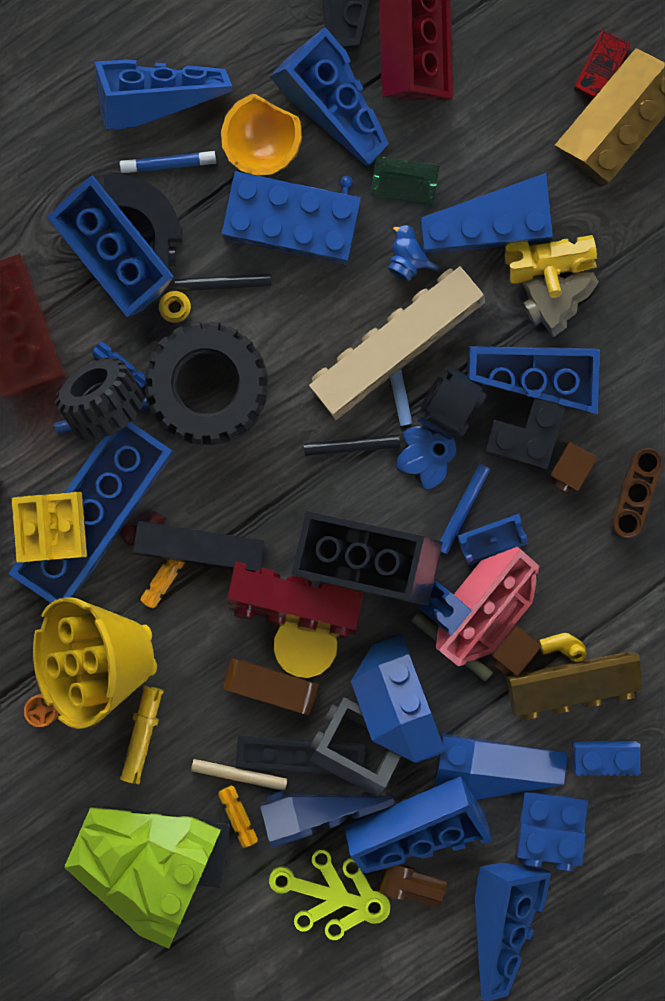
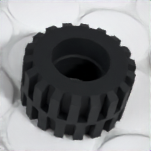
[55,357,145,441]

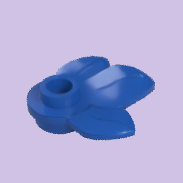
[396,426,457,489]

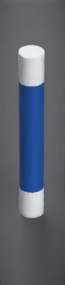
[120,151,216,174]

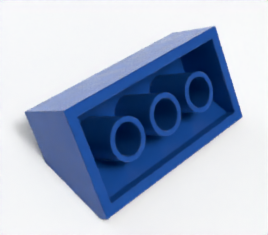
[47,175,174,317]

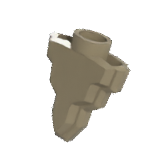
[522,272,599,337]

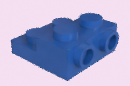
[516,791,588,871]

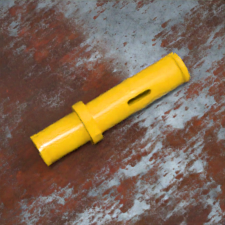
[120,686,164,784]

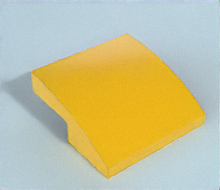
[12,492,87,563]

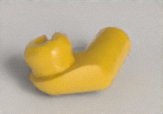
[539,633,587,663]

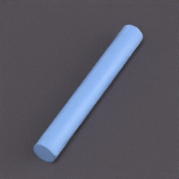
[390,369,413,426]

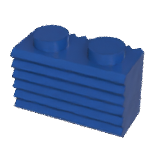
[571,741,641,777]

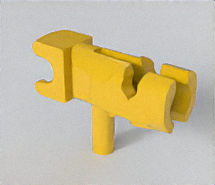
[505,235,597,298]

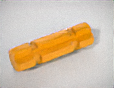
[140,560,185,608]
[218,786,258,848]

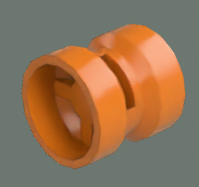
[24,694,59,727]

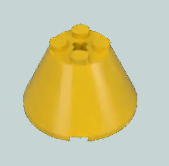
[33,597,157,729]

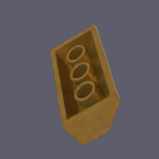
[554,48,665,187]
[506,651,642,720]

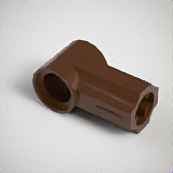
[378,864,447,908]

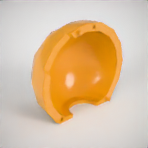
[221,94,302,176]

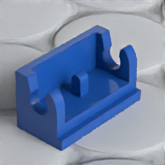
[456,514,528,566]
[418,580,472,636]

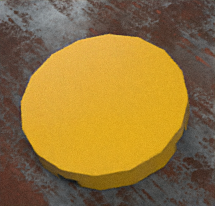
[274,622,337,678]

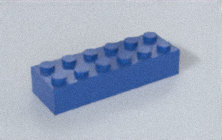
[9,422,175,603]

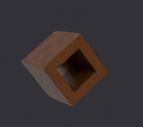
[548,442,597,494]
[490,625,542,676]

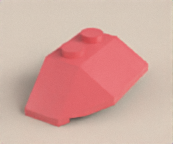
[436,547,540,666]

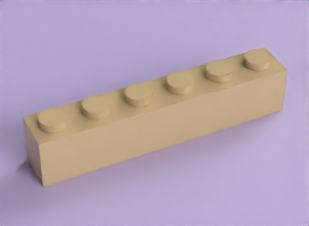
[309,266,485,420]

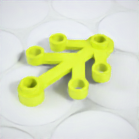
[269,849,390,940]

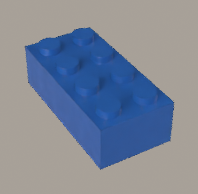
[222,171,361,265]

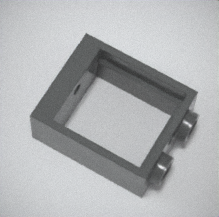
[310,697,401,797]

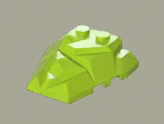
[64,808,221,949]

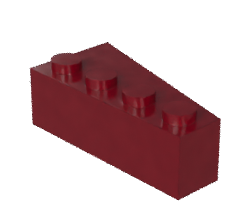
[227,561,363,638]

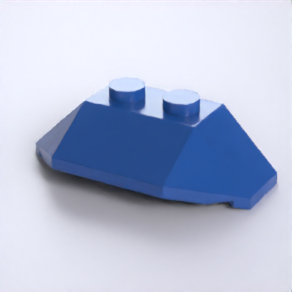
[351,634,446,763]

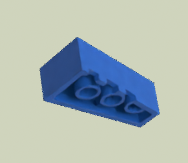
[420,173,553,255]
[467,346,600,414]
[344,776,492,874]

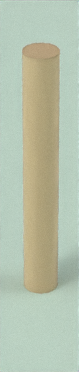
[191,759,287,791]

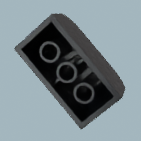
[291,511,443,606]

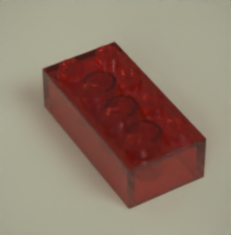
[0,253,67,399]

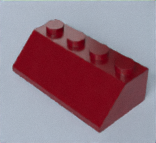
[379,0,453,101]

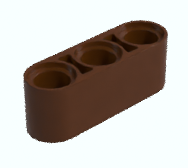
[610,448,663,538]
[222,657,320,715]

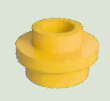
[159,291,191,323]

